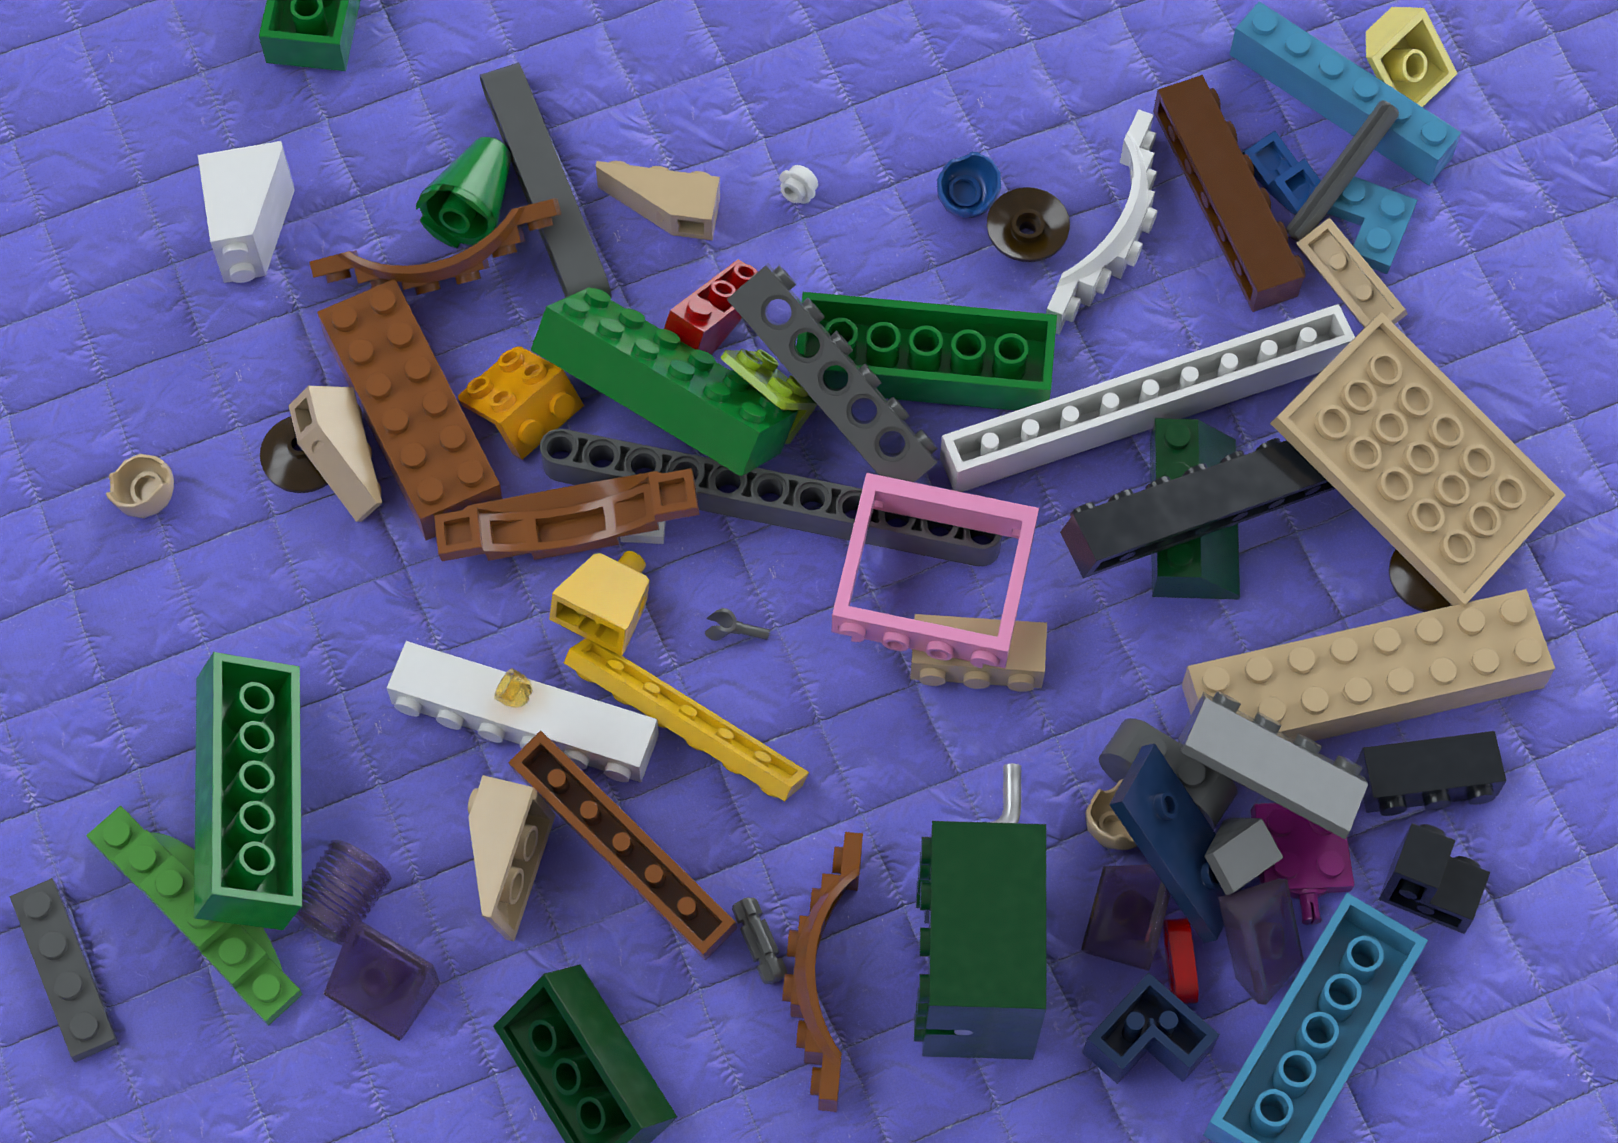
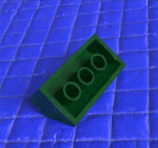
[1150,418,1240,600]
[493,964,678,1143]

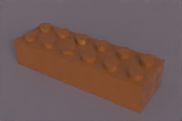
[317,279,503,541]

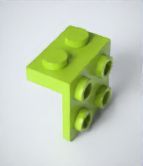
[720,348,818,444]

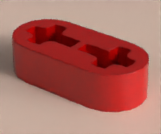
[1163,918,1199,1004]

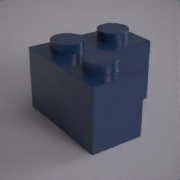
[1083,972,1220,1084]

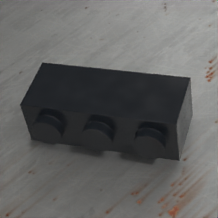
[1356,731,1507,816]

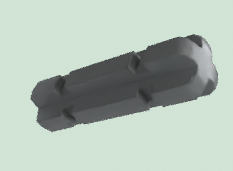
[732,897,787,984]

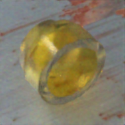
[494,668,533,708]

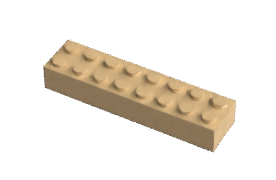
[1182,589,1555,741]

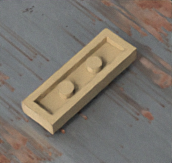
[1296,217,1408,328]

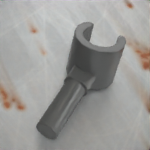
[705,608,770,641]

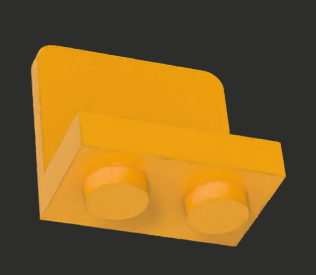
[458,346,584,460]

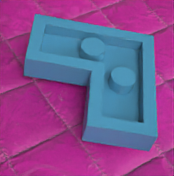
[1327,176,1418,274]

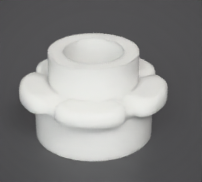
[779,165,818,204]

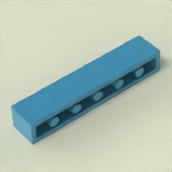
[1229,1,1462,186]

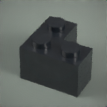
[1378,823,1490,934]

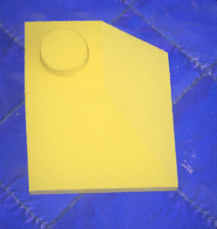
[1366,7,1458,107]

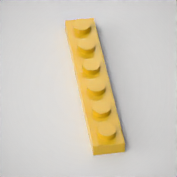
[563,638,809,802]

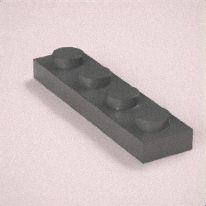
[9,878,119,1062]

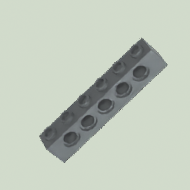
[727,263,938,482]

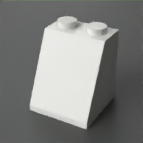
[198,141,294,283]

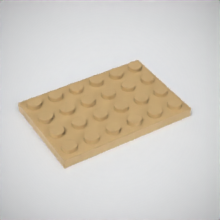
[1270,312,1566,607]

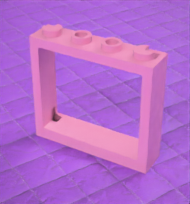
[832,473,1039,669]

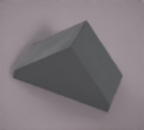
[1205,818,1283,896]

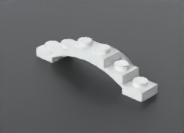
[1046,109,1158,334]

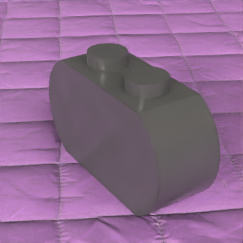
[1099,718,1238,830]

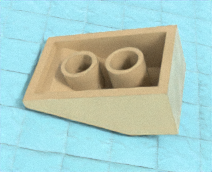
[468,775,556,942]

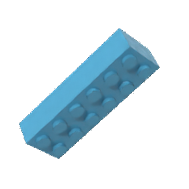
[1203,893,1428,1143]

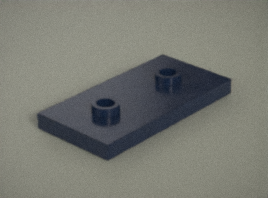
[1109,743,1245,943]

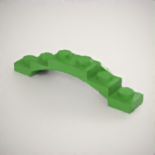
[86,805,303,1026]

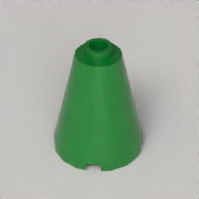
[416,137,512,248]

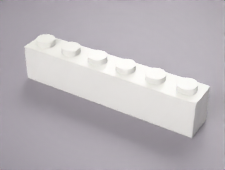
[387,641,659,782]

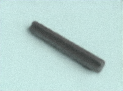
[1286,100,1399,242]

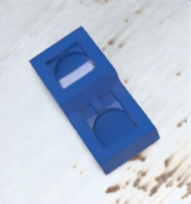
[1242,130,1321,215]

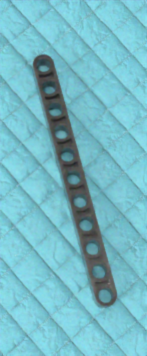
[540,429,1002,566]

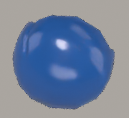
[937,151,1001,218]

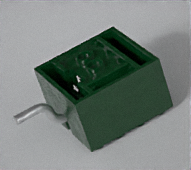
[914,763,1046,1060]

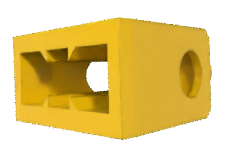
[549,551,650,656]

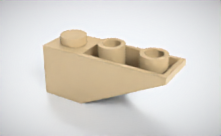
[596,161,720,241]
[288,386,382,522]

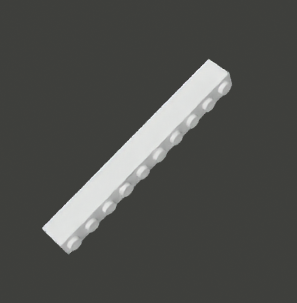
[940,304,1355,492]

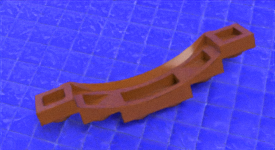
[309,198,562,295]
[434,468,700,562]
[782,832,863,1112]

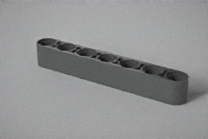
[479,62,612,298]

